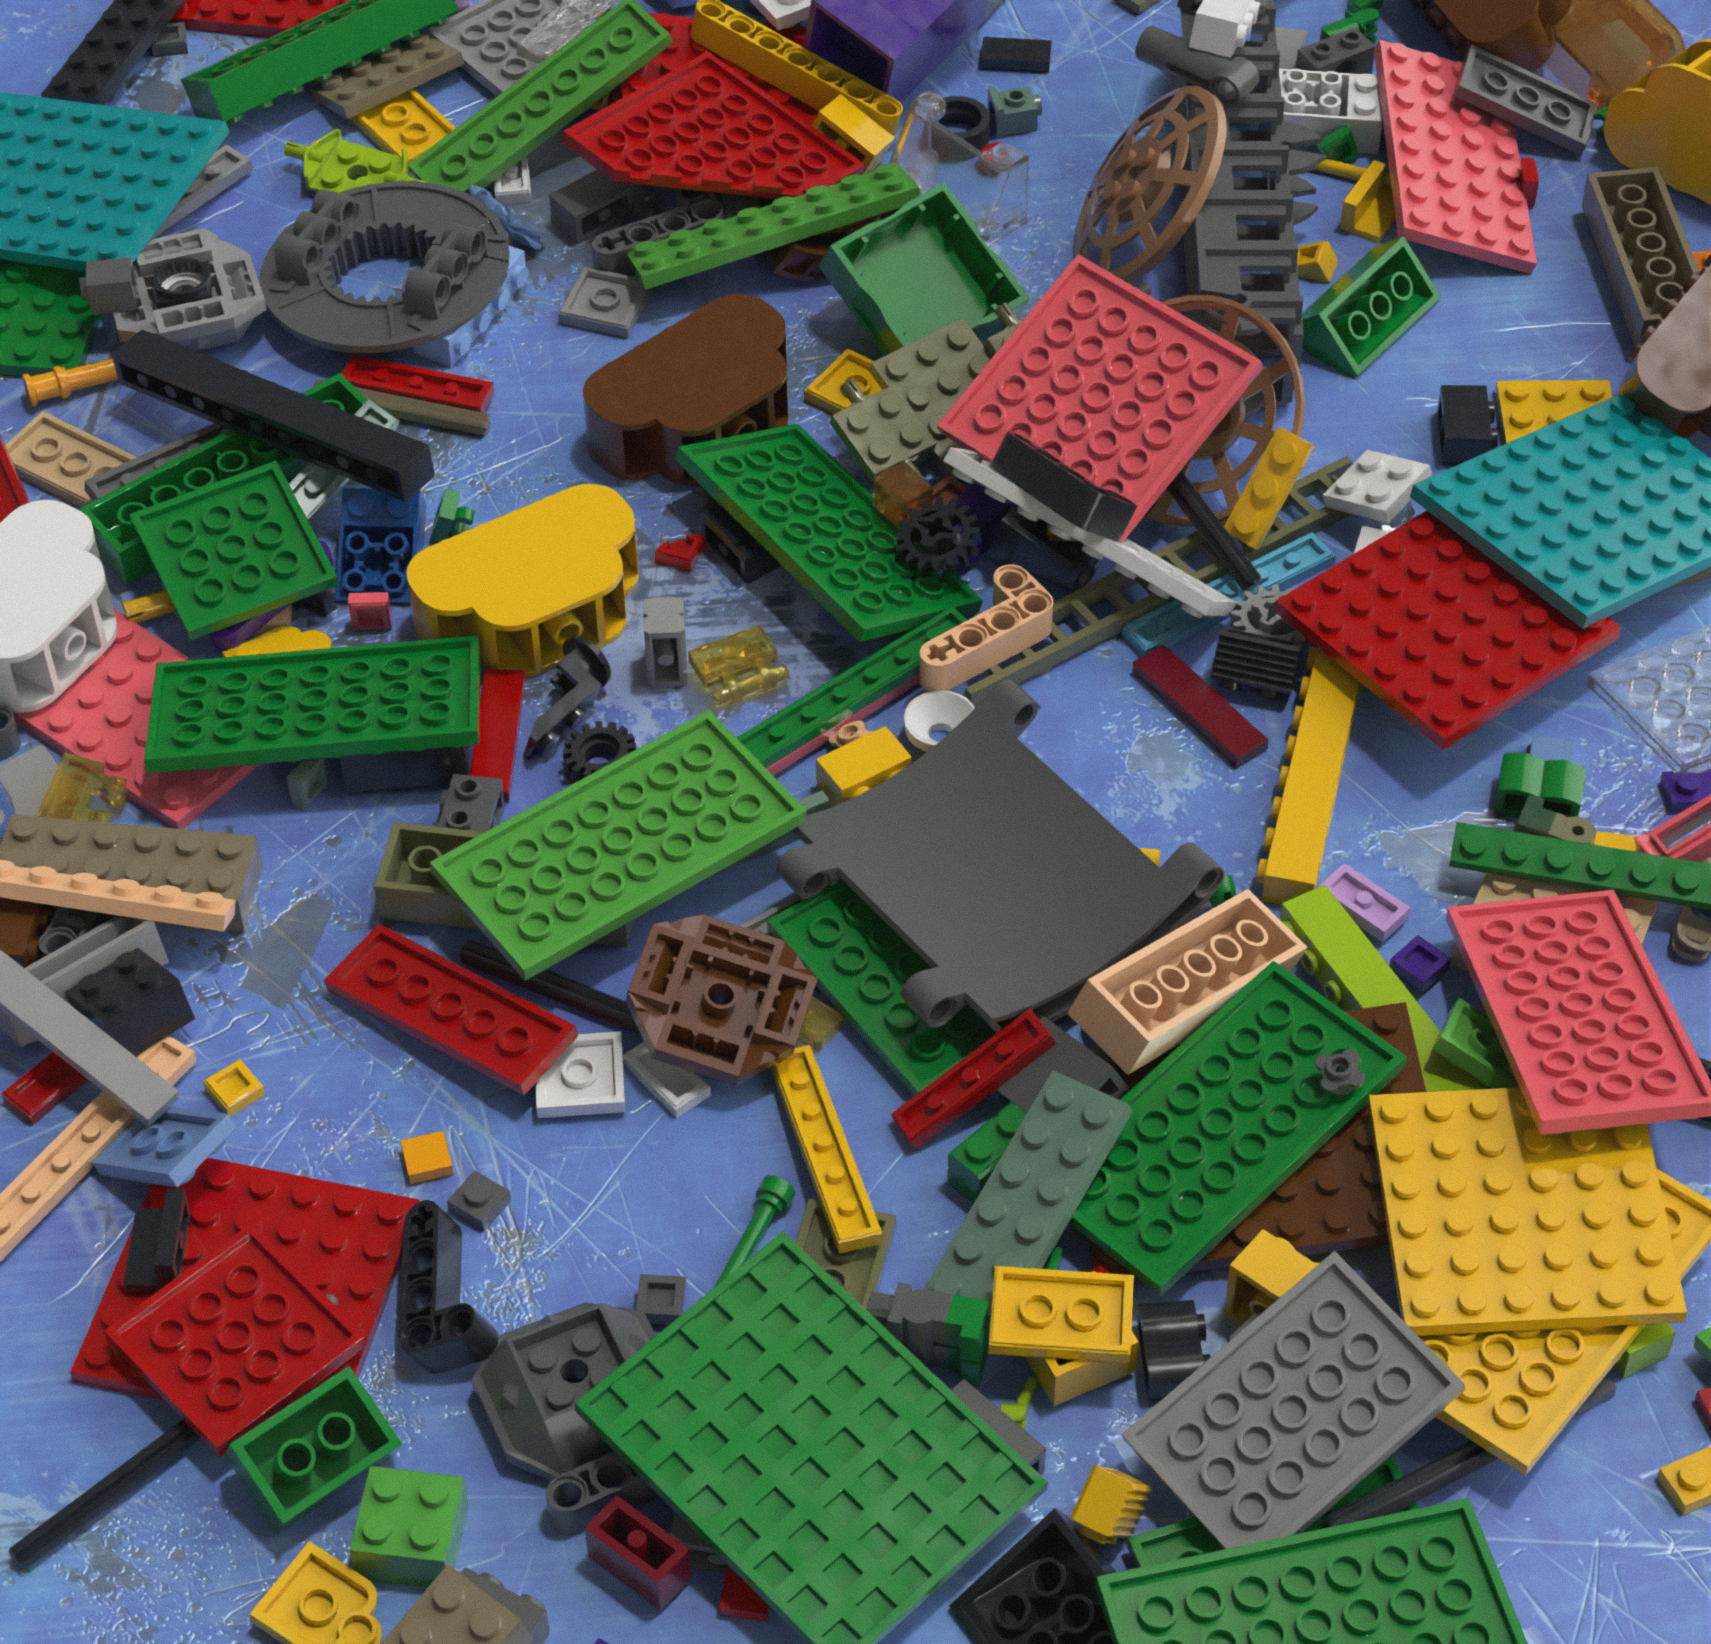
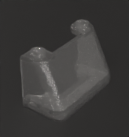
[889,89,1029,247]

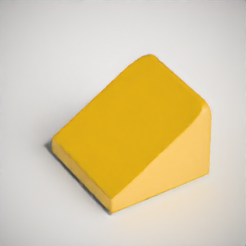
[1297,240,1338,283]

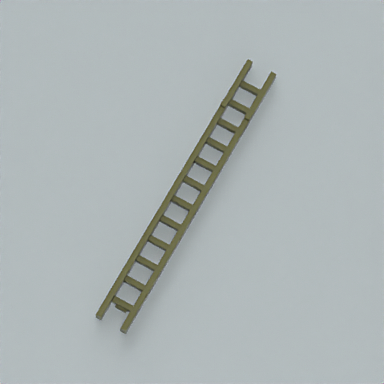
[965,456,1352,706]

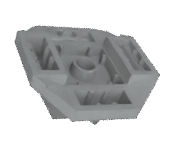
[112,228,267,351]

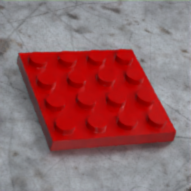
[104,1223,368,1457]

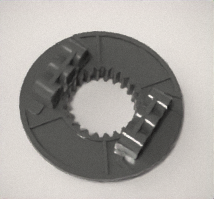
[260,181,510,353]

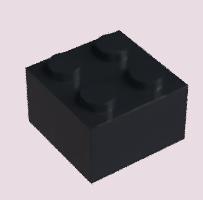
[65,948,195,1056]

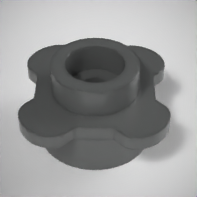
[1315,1049,1365,1095]

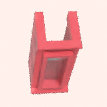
[1634,794,1711,862]

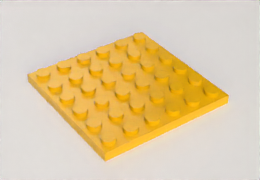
[1368,1087,1687,1336]

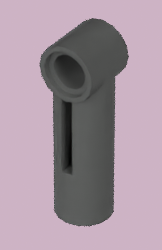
[1135,26,1260,108]

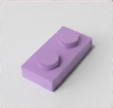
[1318,863,1411,943]

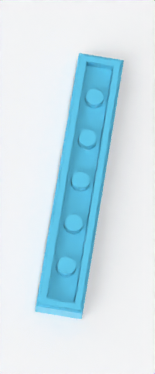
[1122,532,1336,657]

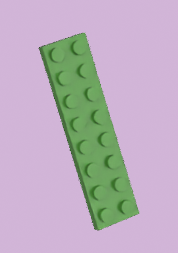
[408,0,673,194]
[627,163,921,290]

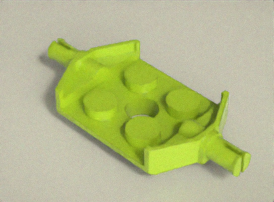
[284,128,429,193]

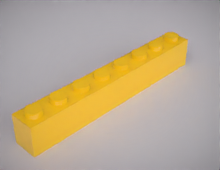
[1256,647,1361,905]

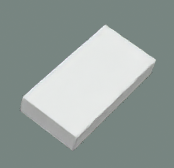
[623,1041,711,1119]

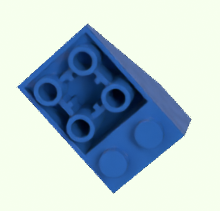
[335,488,427,604]

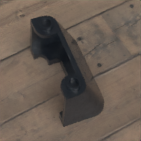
[986,498,1159,590]

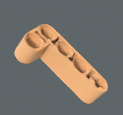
[919,564,1053,692]

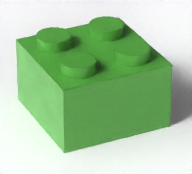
[349,1466,469,1587]

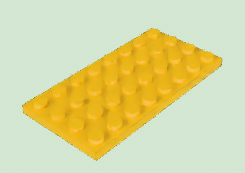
[1418,1169,1711,1476]

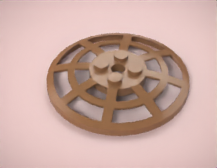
[1075,86,1227,284]
[1146,295,1305,527]

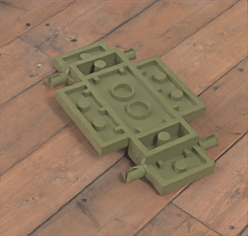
[830,303,1024,490]

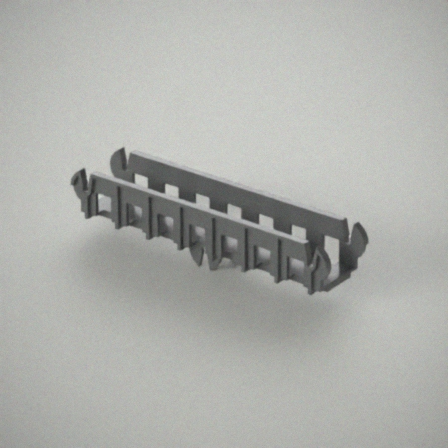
[1172,0,1324,418]

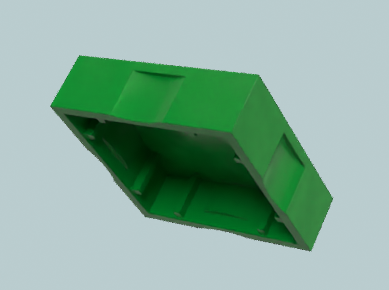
[819,182,1030,356]

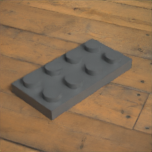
[1453,44,1597,155]

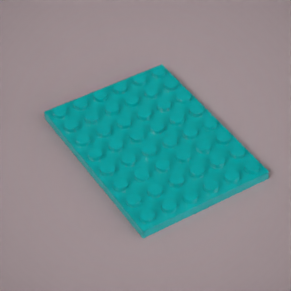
[0,92,230,272]
[1410,394,1711,629]

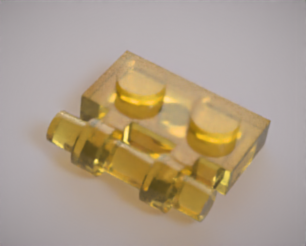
[688,624,790,707]

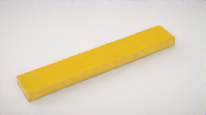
[770,1045,883,1254]

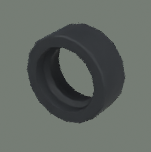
[924,96,990,159]

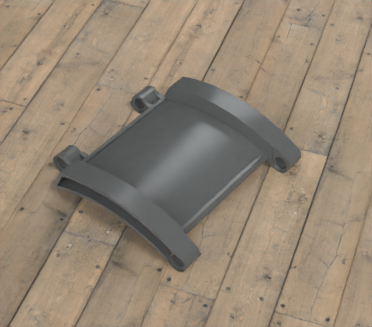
[776,680,1225,1033]

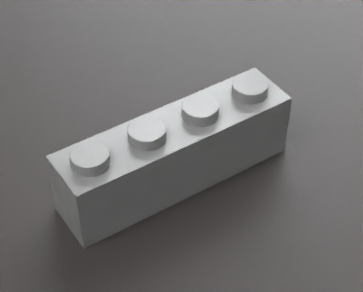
[0,915,169,1047]

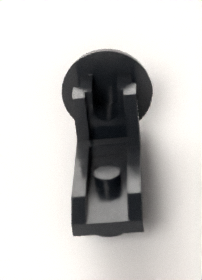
[523,636,611,760]

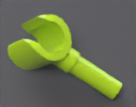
[1001,1376,1038,1430]

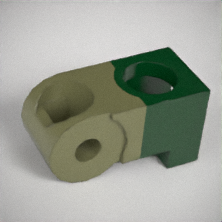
[1515,794,1596,844]

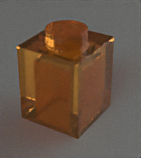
[873,461,933,531]

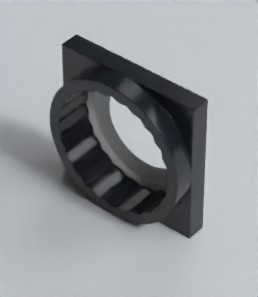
[153,258,212,309]

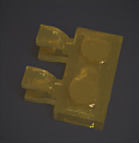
[37,752,128,823]

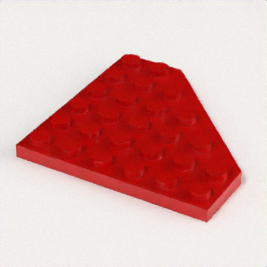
[561,51,865,199]

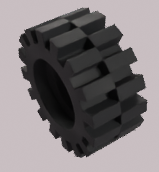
[563,721,637,784]

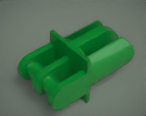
[1320,8,1379,45]

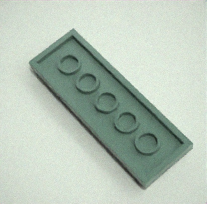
[923,1070,1133,1337]

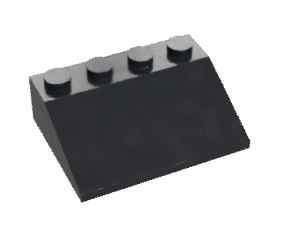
[949,1508,1116,1644]

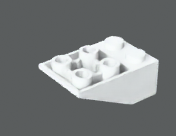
[1279,69,1383,154]

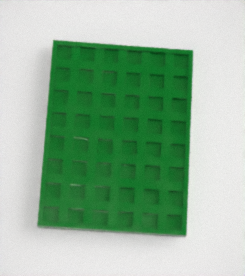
[575,1231,1048,1644]

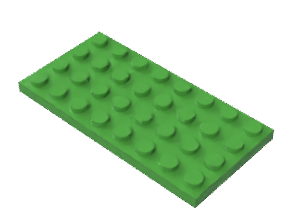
[430,710,807,981]

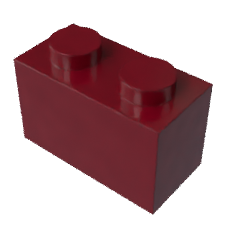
[585,1495,692,1611]

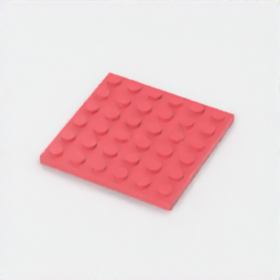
[937,254,1263,543]

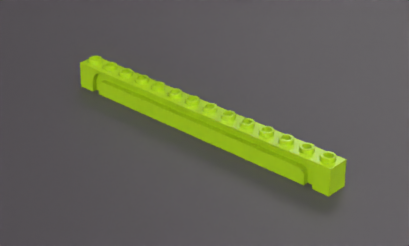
[1280,885,1676,1379]

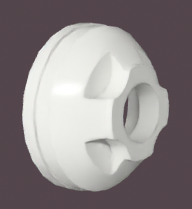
[904,690,975,752]

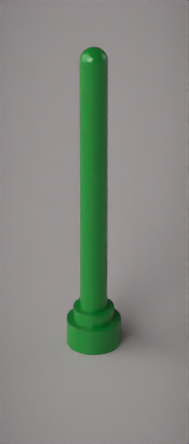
[713,1175,796,1288]

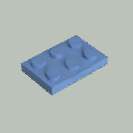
[91,1107,237,1188]

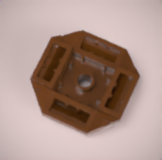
[625,914,818,1086]

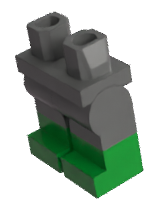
[866,1282,989,1387]

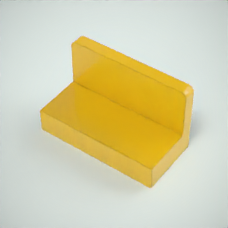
[1340,160,1396,242]

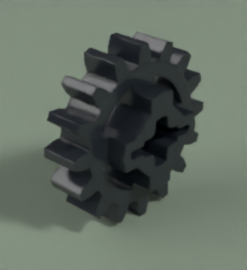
[895,496,982,579]

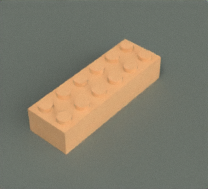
[1067,889,1308,1075]

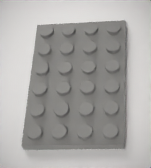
[1122,1251,1465,1549]

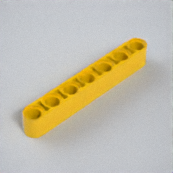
[690,0,903,137]

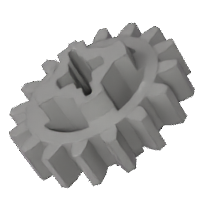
[1230,584,1312,654]

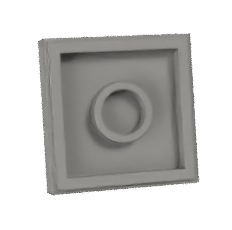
[558,266,653,338]

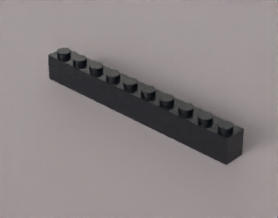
[111,330,435,502]

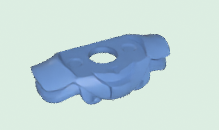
[464,183,547,249]

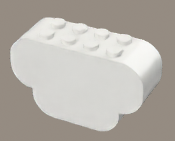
[0,500,118,713]

